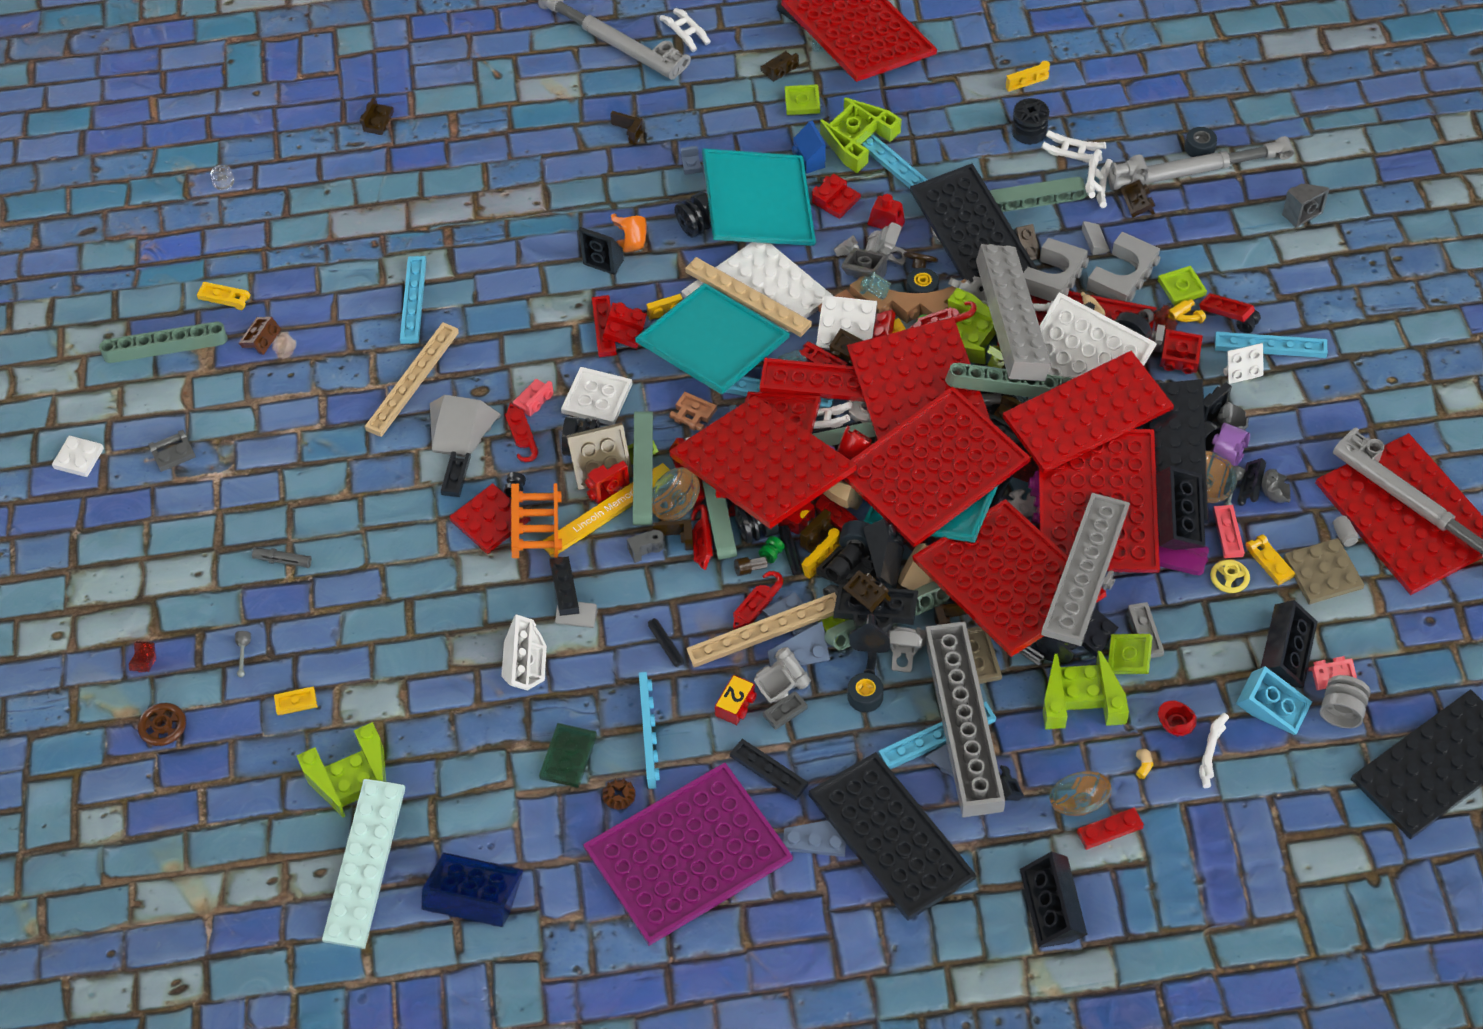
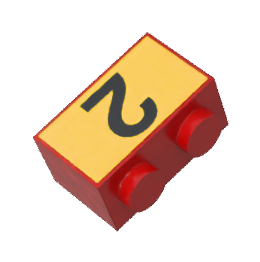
[715,675,757,725]

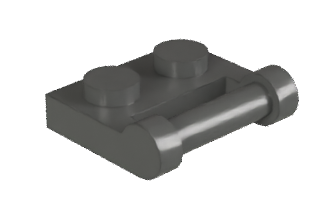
[148,429,196,472]

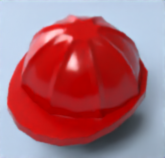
[1158,700,1197,737]

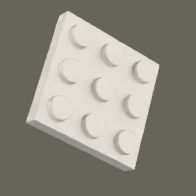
[816,295,877,351]
[561,367,633,425]

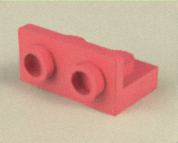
[513,379,554,417]
[1308,656,1357,690]

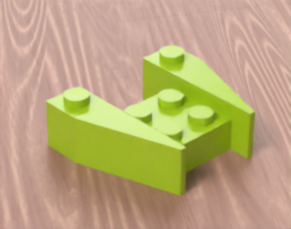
[820,97,902,173]
[948,288,996,364]
[1042,651,1129,729]
[296,722,386,817]

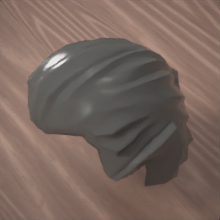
[1217,402,1249,430]
[1262,469,1291,503]

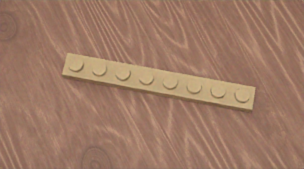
[685,257,812,337]
[365,322,459,437]
[686,592,837,668]

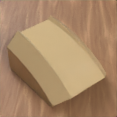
[823,481,863,510]
[898,543,933,590]

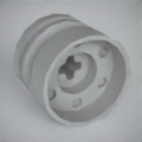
[1320,675,1371,729]

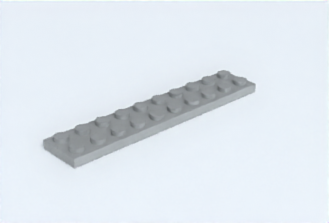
[1041,493,1130,646]

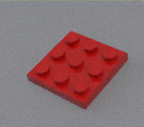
[449,483,531,554]

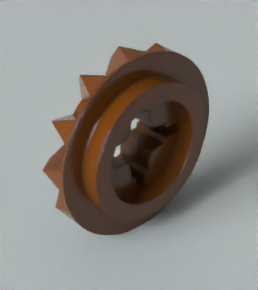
[603,778,636,810]

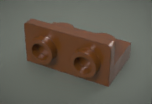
[239,317,281,355]

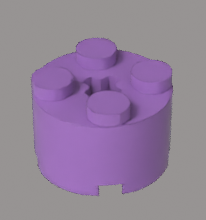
[1211,422,1250,466]

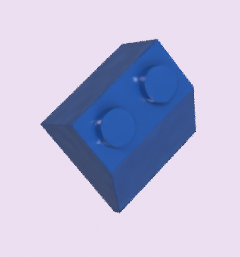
[792,121,825,174]

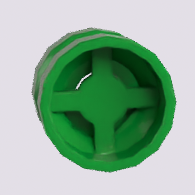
[758,536,785,563]

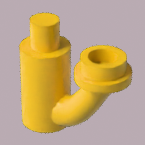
[1167,299,1206,323]

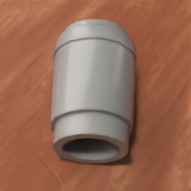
[1333,516,1359,547]

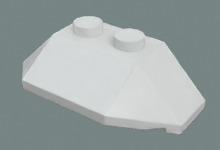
[502,615,547,691]

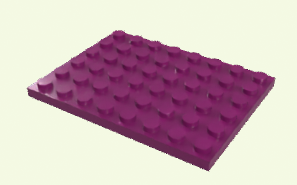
[583,762,793,946]

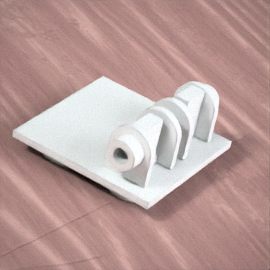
[1223,343,1263,384]

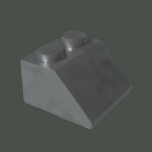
[1282,184,1329,228]
[841,248,888,282]

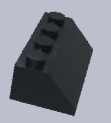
[1156,466,1205,550]
[1260,600,1318,688]
[1020,851,1088,948]

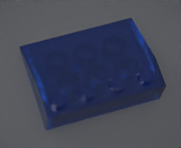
[421,852,524,927]

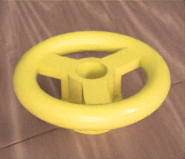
[1210,559,1250,593]

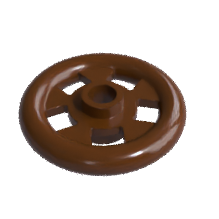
[138,703,186,746]

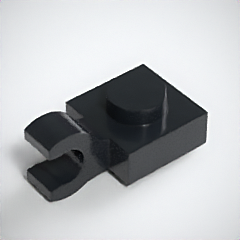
[999,765,1024,801]

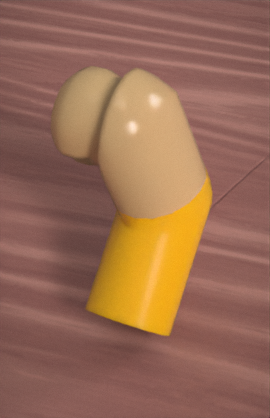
[1136,748,1153,779]

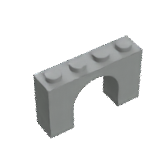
[1086,232,1161,302]
[1024,238,1089,301]

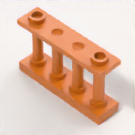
[511,483,562,558]

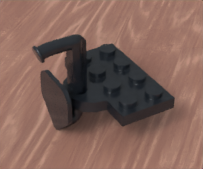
[833,584,918,675]
[1036,608,1119,664]

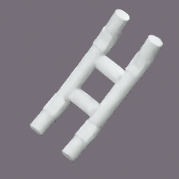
[660,8,711,52]
[1041,130,1106,163]
[1085,149,1113,208]
[813,401,852,429]
[1199,713,1229,788]

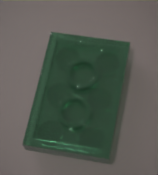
[539,723,597,788]

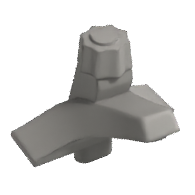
[833,235,859,257]

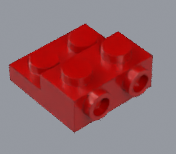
[812,173,861,219]
[602,302,647,349]
[1160,329,1203,374]
[585,461,630,504]

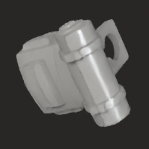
[865,222,907,266]
[886,625,926,673]
[754,647,811,703]

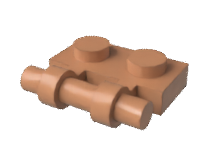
[669,392,717,431]

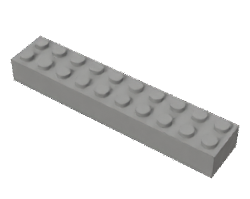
[976,244,1051,381]
[925,621,1005,818]

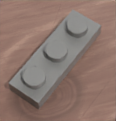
[1127,602,1164,658]

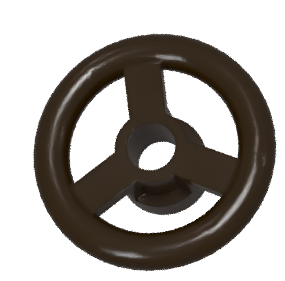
[903,252,938,269]

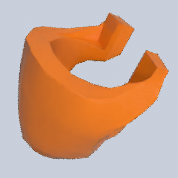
[611,213,647,253]

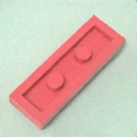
[1213,505,1245,559]

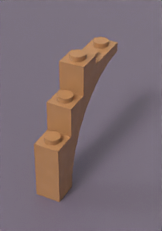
[849,276,966,324]

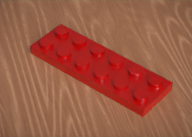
[760,358,865,402]

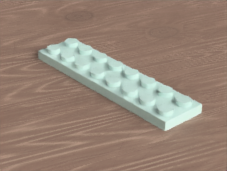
[322,779,406,949]

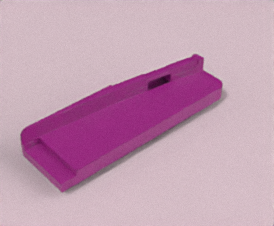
[1158,531,1209,575]

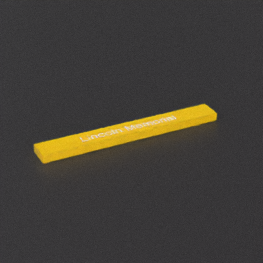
[543,463,675,558]

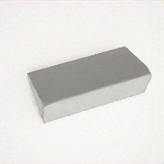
[1082,221,1110,255]
[555,602,598,628]

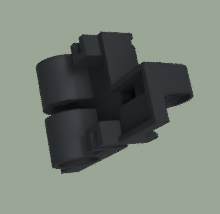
[816,544,884,585]

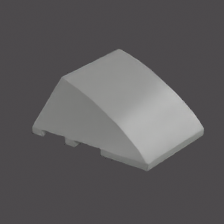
[430,395,501,457]

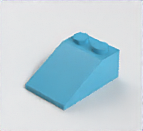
[1236,667,1312,735]

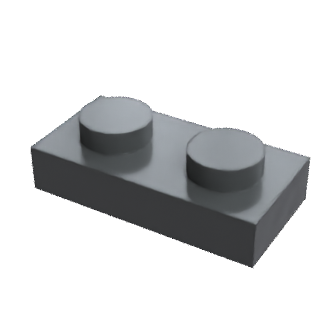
[763,691,808,730]

